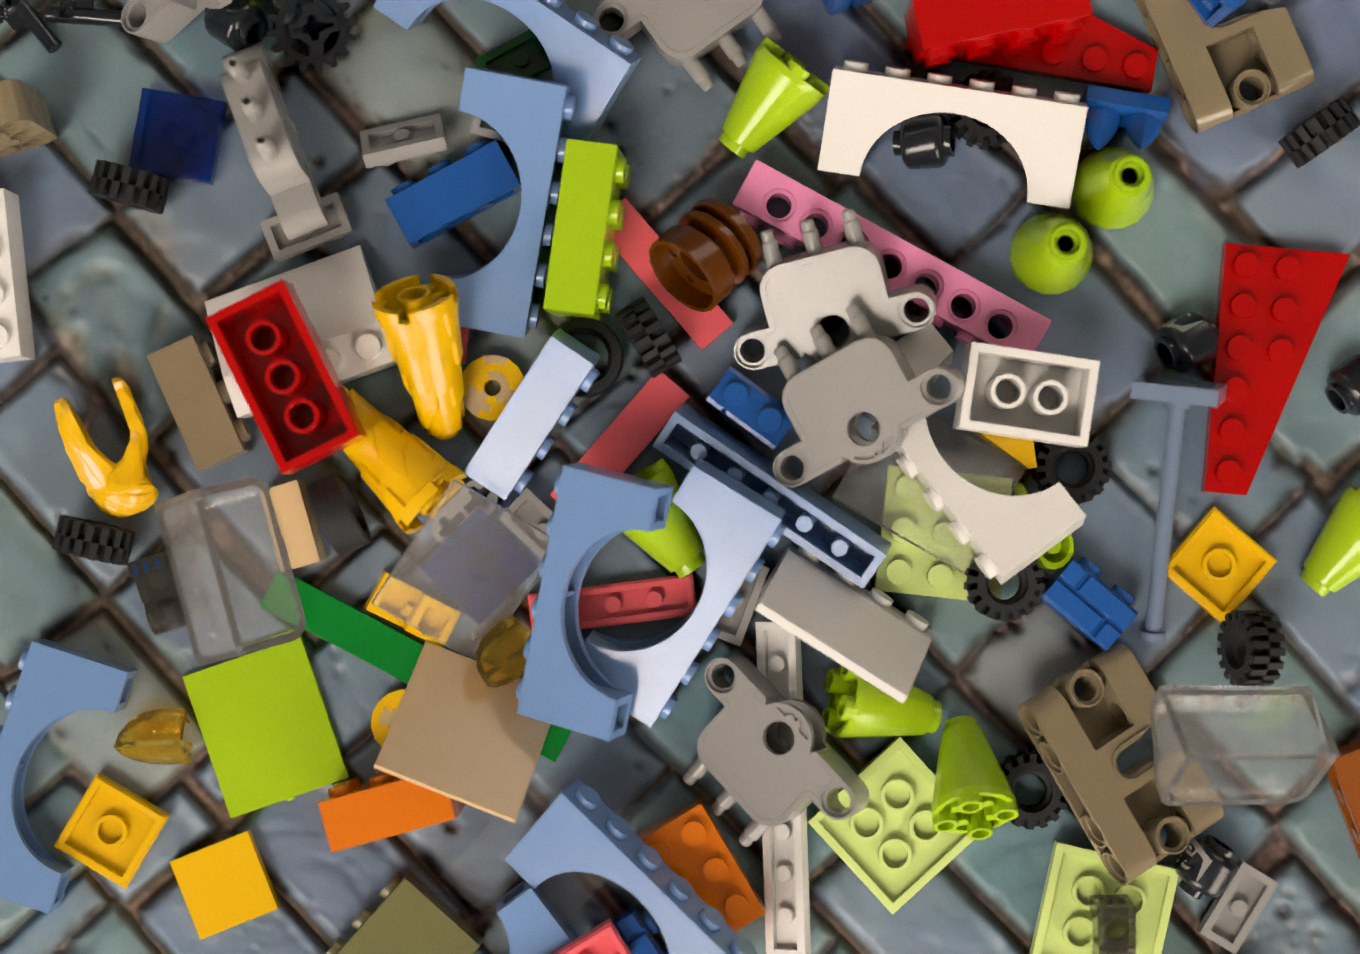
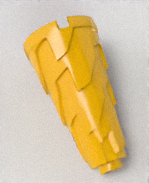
[371,273,465,440]
[343,386,467,534]

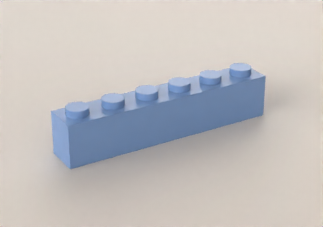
[652,403,892,589]

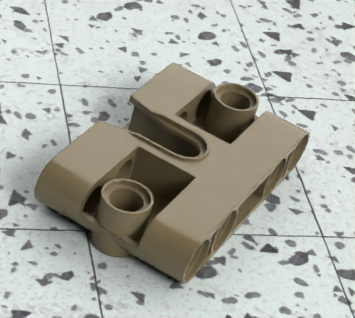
[1134,0,1314,134]
[1017,642,1224,886]

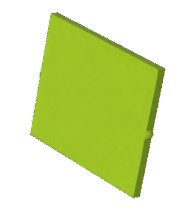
[182,636,350,818]

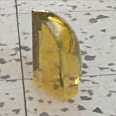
[476,615,531,688]
[113,707,192,765]

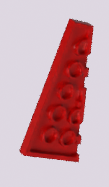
[904,15,1158,94]
[1201,243,1350,495]

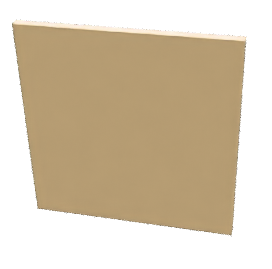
[374,641,551,823]

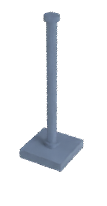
[1130,375,1227,643]

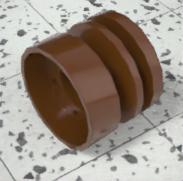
[649,198,762,312]

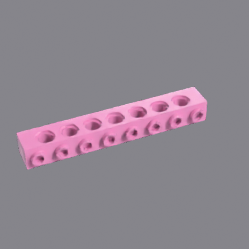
[732,159,1052,351]

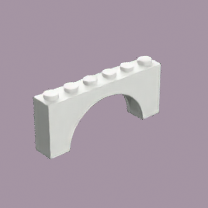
[818,60,1088,209]
[860,323,1086,585]

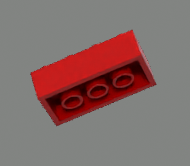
[904,0,1093,70]
[205,279,368,475]

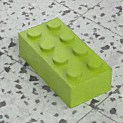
[543,139,631,323]

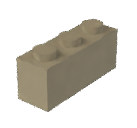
[146,335,253,471]

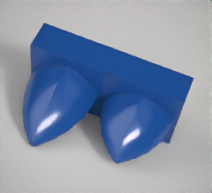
[1080,85,1170,150]

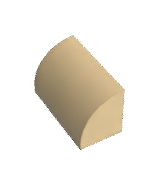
[263,480,328,571]

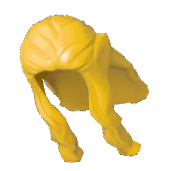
[54,377,159,518]

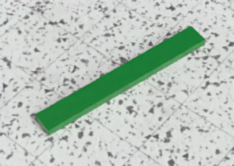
[261,569,572,762]

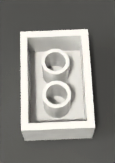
[952,342,1100,448]

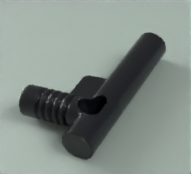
[0,0,62,54]
[45,0,122,27]

